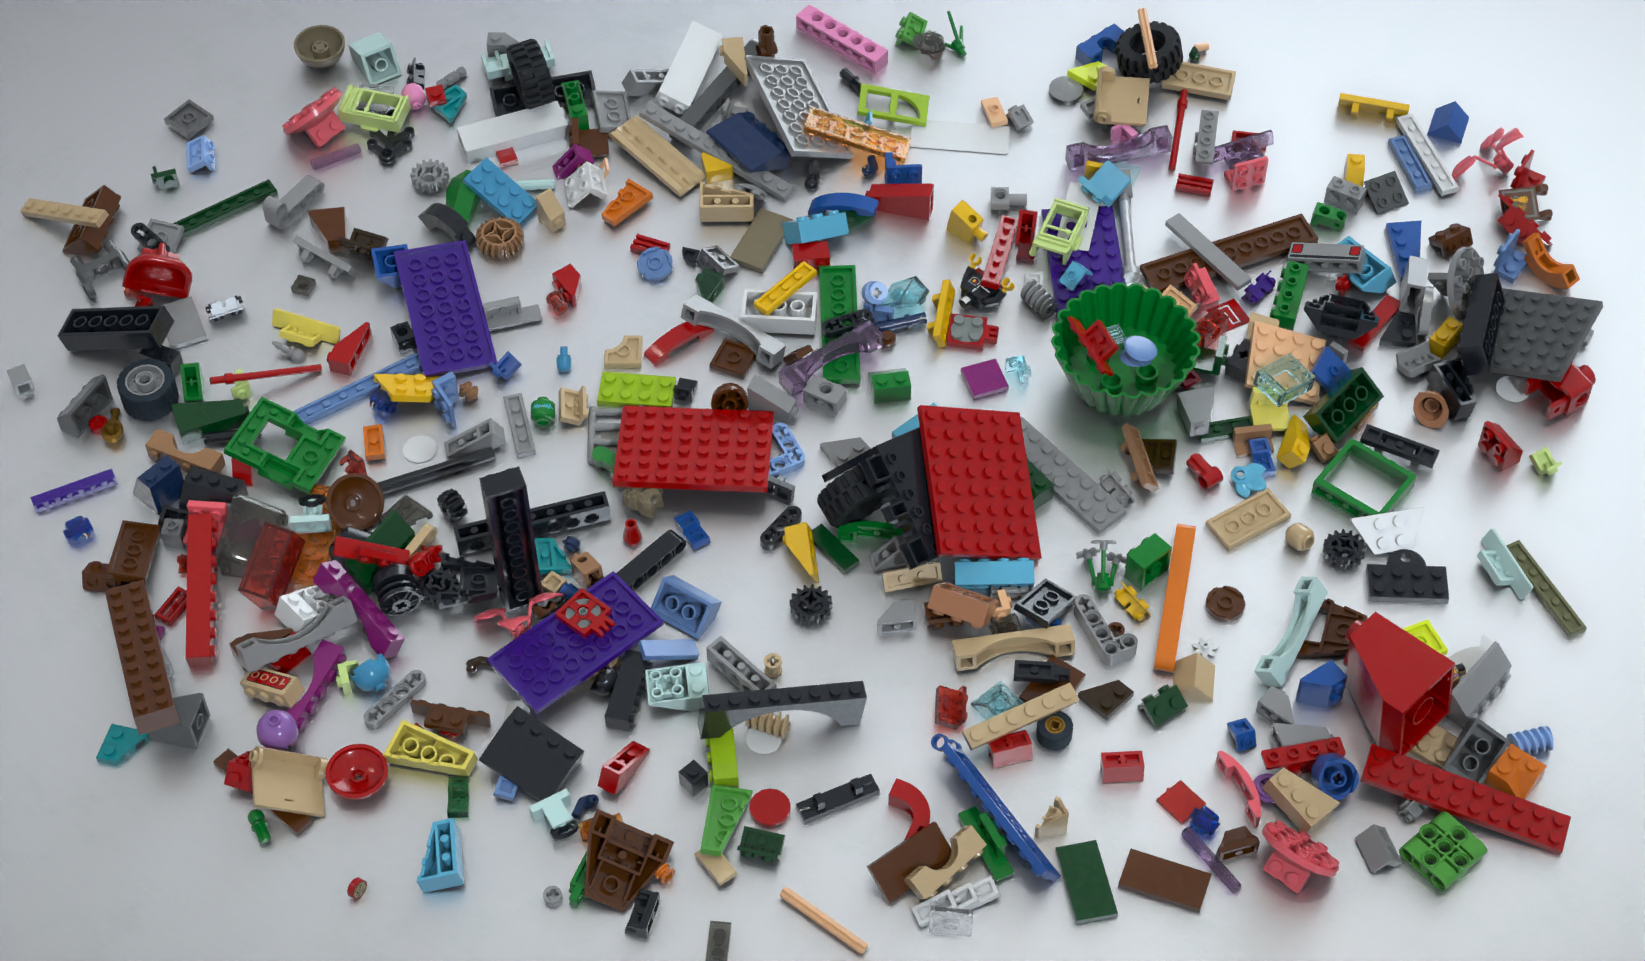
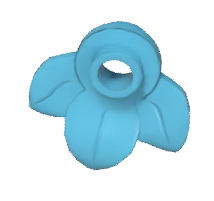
[1231,463,1266,498]

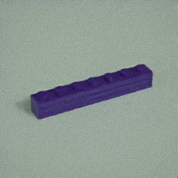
[30,468,117,513]

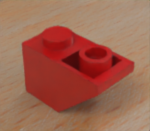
[552,263,582,308]

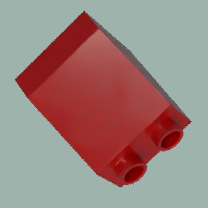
[1343,611,1455,756]

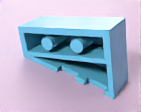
[416,818,464,893]

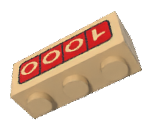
[240,667,305,708]

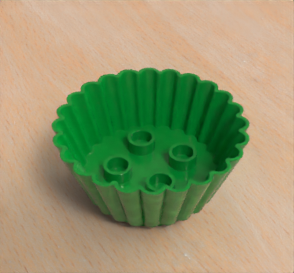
[1051,282,1201,416]

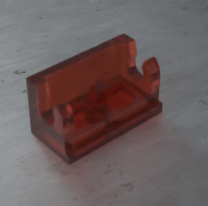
[340,449,367,475]

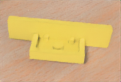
[272,308,341,347]

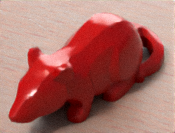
[408,545,443,577]

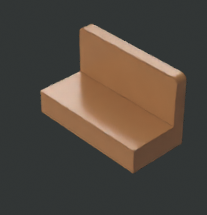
[1232,424,1274,457]

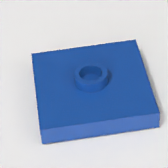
[1309,346,1351,392]

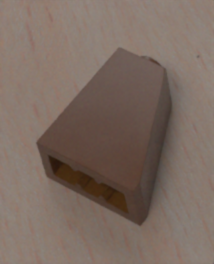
[308,207,348,253]

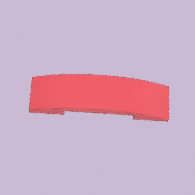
[1216,750,1261,828]

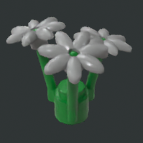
[1076,540,1127,591]

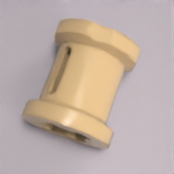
[764,653,782,679]

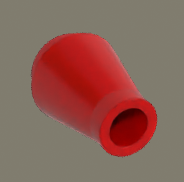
[623,519,642,546]

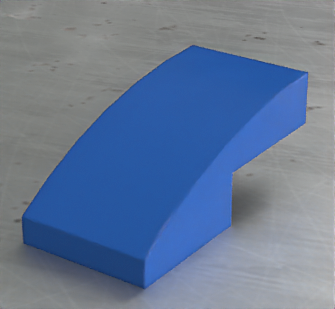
[1248,437,1276,477]
[674,510,711,551]

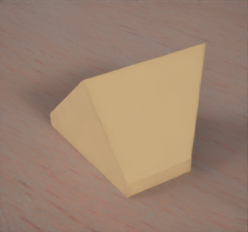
[1034,796,1069,839]

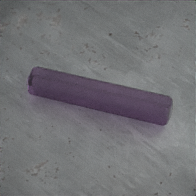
[310,143,361,170]

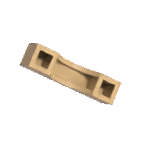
[904,825,987,900]

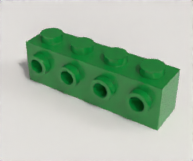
[1270,261,1309,331]

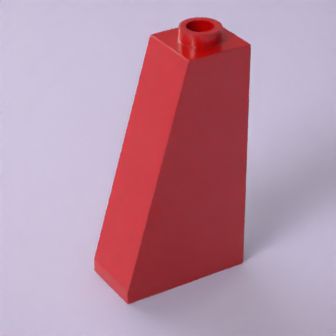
[865,183,934,221]

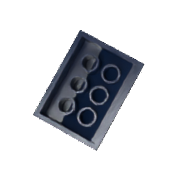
[706,111,792,173]

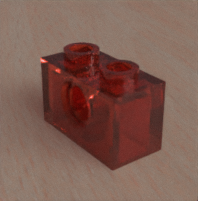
[1194,307,1229,348]

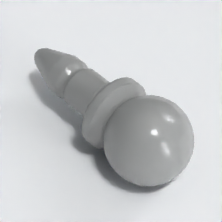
[272,341,305,363]

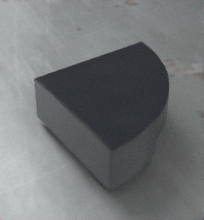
[682,247,700,268]

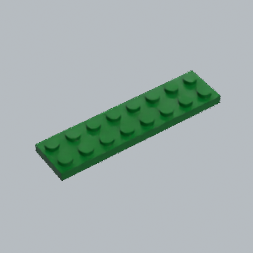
[819,265,861,384]

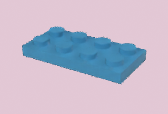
[462,157,537,225]

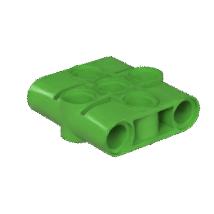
[1399,811,1487,891]

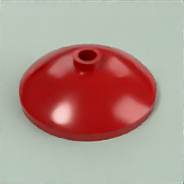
[326,744,388,800]

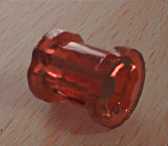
[546,291,569,315]

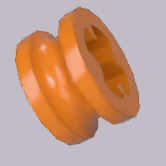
[654,863,675,885]

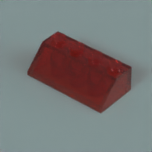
[238,522,306,610]

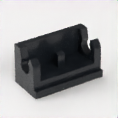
[625,889,660,939]

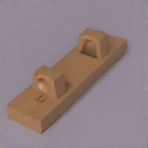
[1120,423,1159,493]

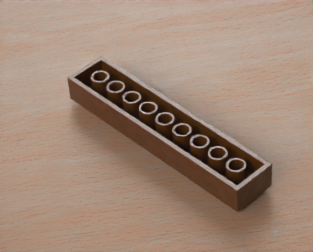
[104,579,180,735]

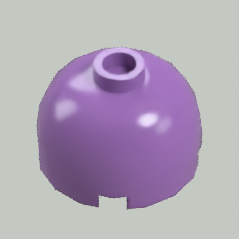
[256,709,299,751]

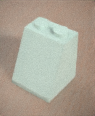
[348,32,402,86]

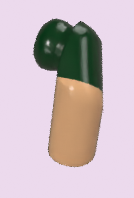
[1189,42,1209,62]

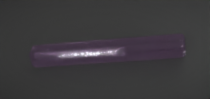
[1181,827,1242,893]

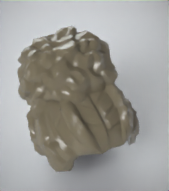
[622,487,664,518]

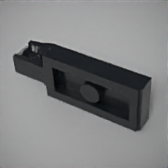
[1014,660,1070,684]

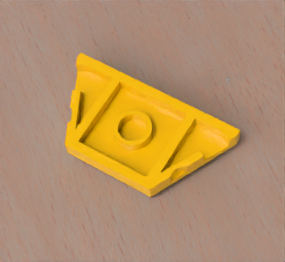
[374,373,441,403]

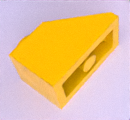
[1344,154,1365,187]

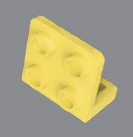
[1249,387,1291,431]

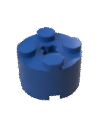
[1311,753,1359,800]

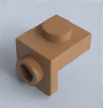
[1309,433,1339,463]

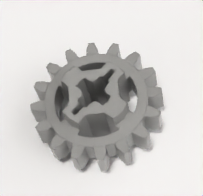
[410,159,450,193]

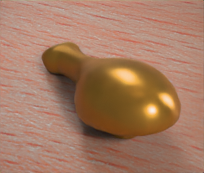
[101,408,123,444]

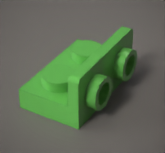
[895,12,928,48]

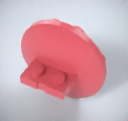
[282,87,346,148]
[1262,820,1340,894]

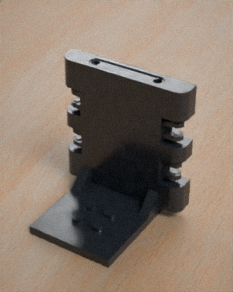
[822,427,939,570]

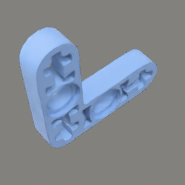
[769,423,805,478]

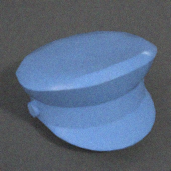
[1120,336,1157,367]

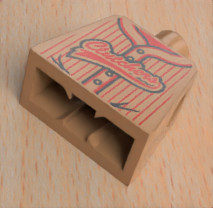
[570,552,604,590]

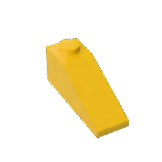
[1276,414,1310,469]
[783,522,819,582]

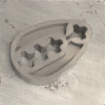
[1418,286,1434,336]

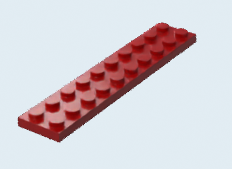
[1360,744,1571,855]

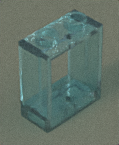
[1253,353,1316,407]

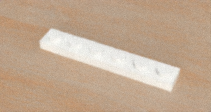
[1396,113,1459,196]

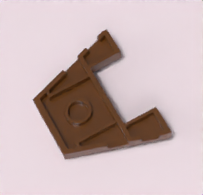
[1296,598,1368,659]

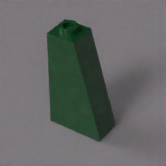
[171,399,250,444]

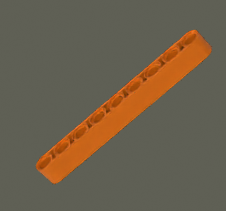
[1154,523,1196,672]

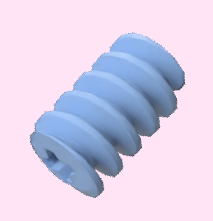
[861,281,888,305]
[1507,726,1554,755]

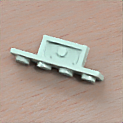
[1477,529,1533,599]

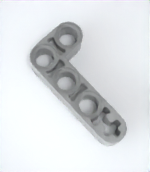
[262,175,325,230]
[1074,594,1138,666]

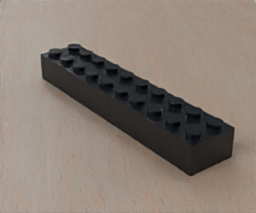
[479,466,543,613]

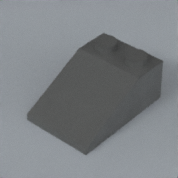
[1442,717,1511,784]

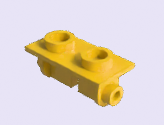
[1114,582,1151,621]

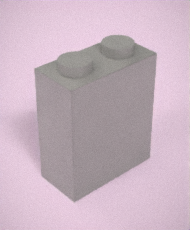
[1399,256,1428,315]

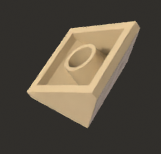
[1173,653,1215,702]

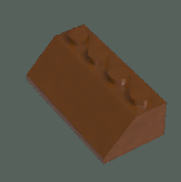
[62,185,121,257]

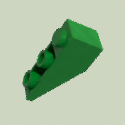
[561,80,589,130]

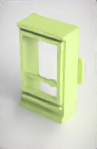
[337,84,411,133]
[1029,198,1089,265]

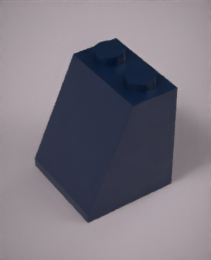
[133,455,184,515]

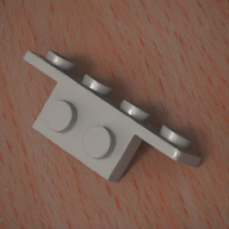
[1193,110,1219,165]
[483,296,542,331]

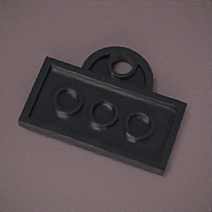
[1366,549,1449,603]

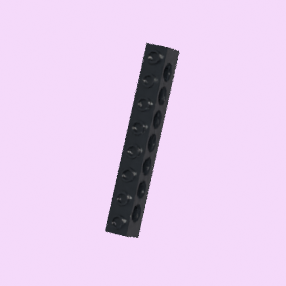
[453,491,611,555]

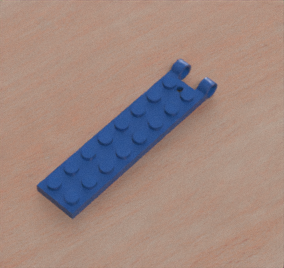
[931,734,1061,881]

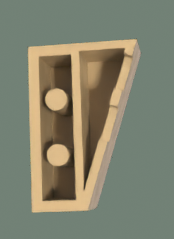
[699,181,754,222]
[1262,768,1340,833]

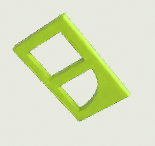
[857,83,930,127]

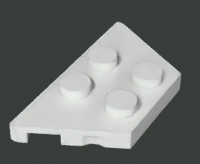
[1349,507,1424,555]

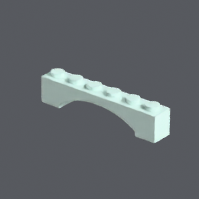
[1254,577,1328,687]

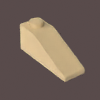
[719,37,748,86]

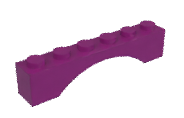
[313,560,406,658]
[284,639,347,751]

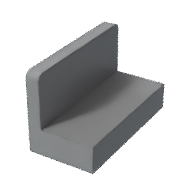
[1355,824,1402,873]

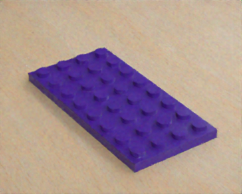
[1041,205,1126,321]
[394,240,498,377]
[487,571,664,715]

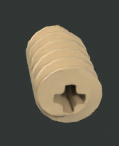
[745,712,791,740]

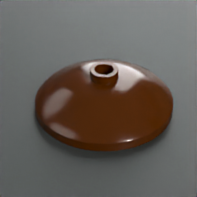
[326,473,384,530]

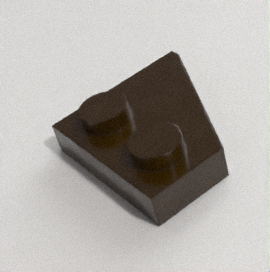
[1142,439,1177,474]
[1078,680,1134,720]

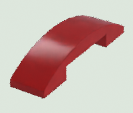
[644,322,714,366]

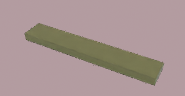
[1506,540,1587,639]

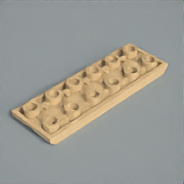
[608,115,706,197]

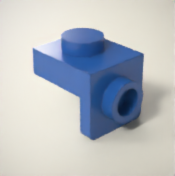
[489,351,522,380]

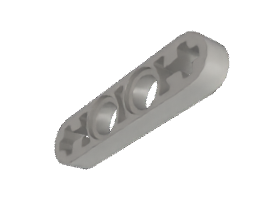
[363,670,426,730]

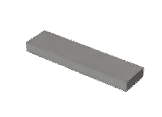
[503,393,536,458]

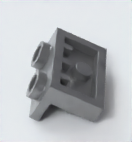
[697,245,740,283]

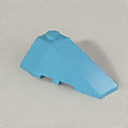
[1338,236,1397,293]

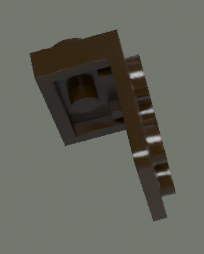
[338,228,389,259]

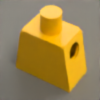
[946,200,988,243]

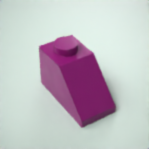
[552,144,594,180]

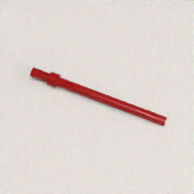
[1168,89,1188,171]
[209,364,322,385]

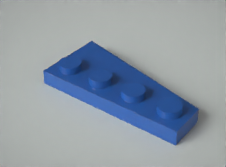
[1385,220,1422,282]

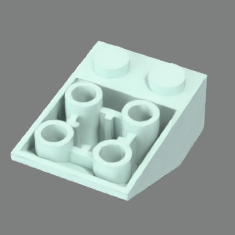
[645,662,710,711]

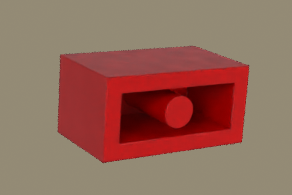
[792,241,830,270]

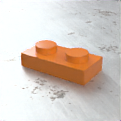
[363,424,385,461]

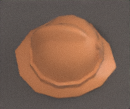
[1413,390,1449,428]

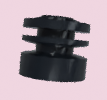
[372,564,421,616]

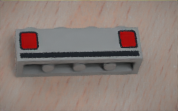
[1288,242,1366,274]

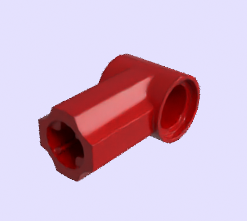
[1186,453,1223,490]

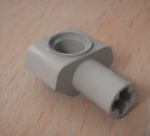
[991,187,1027,210]

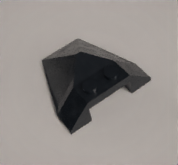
[1304,293,1379,341]

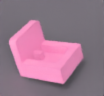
[1110,125,1138,148]

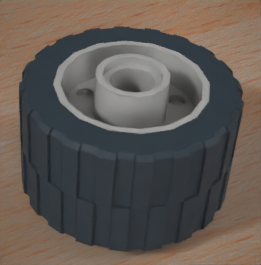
[117,359,179,421]

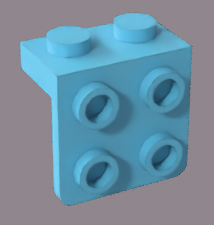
[1077,161,1131,207]

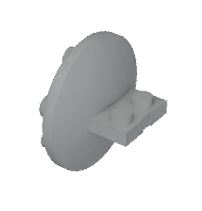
[1427,247,1484,321]

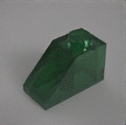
[695,268,725,303]

